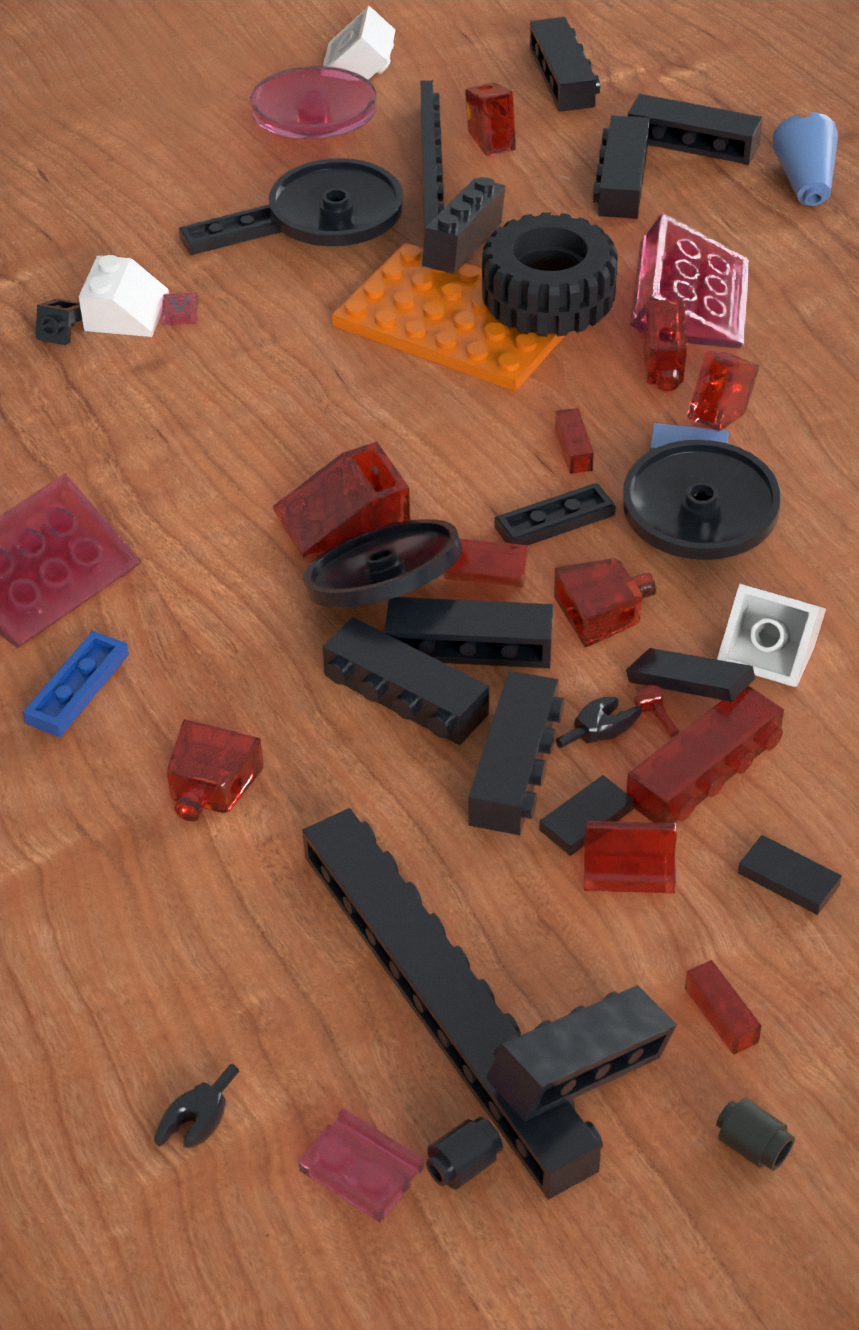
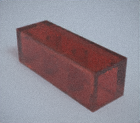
[555,408,594,474]
[685,960,762,1055]

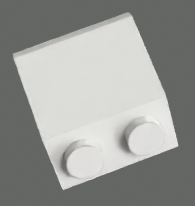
[321,6,395,80]
[79,255,169,337]
[717,584,826,687]

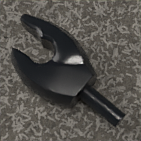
[555,697,642,748]
[154,1064,239,1148]

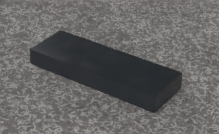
[179,205,281,256]
[494,483,616,551]
[626,648,755,702]

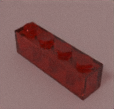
[626,686,784,831]

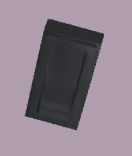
[539,775,634,856]
[738,835,842,915]

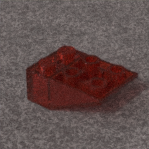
[273,442,410,558]

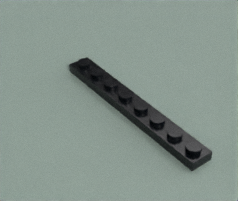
[420,80,444,227]

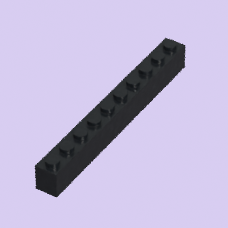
[302,808,603,1200]

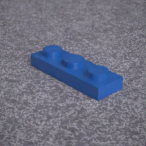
[22,631,129,737]

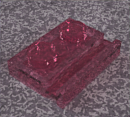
[298,1108,424,1223]

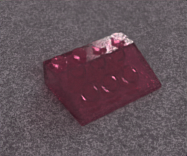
[630,213,749,349]
[0,473,141,649]

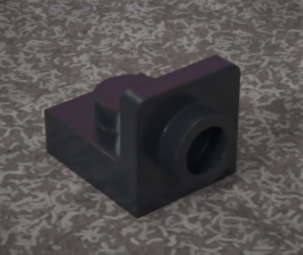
[35,298,82,345]

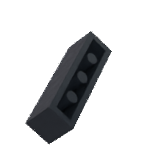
[530,17,600,112]
[627,94,762,165]
[593,115,650,219]
[422,177,506,274]
[384,597,553,668]
[322,617,489,746]
[468,671,565,835]
[486,985,677,1121]

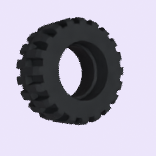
[482,212,618,337]

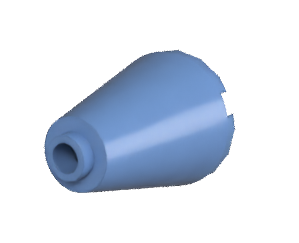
[773,113,838,206]

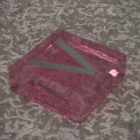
[162,293,199,325]

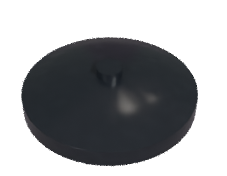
[269,158,403,246]
[623,439,781,560]
[303,519,462,608]

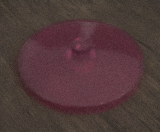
[250,66,377,139]

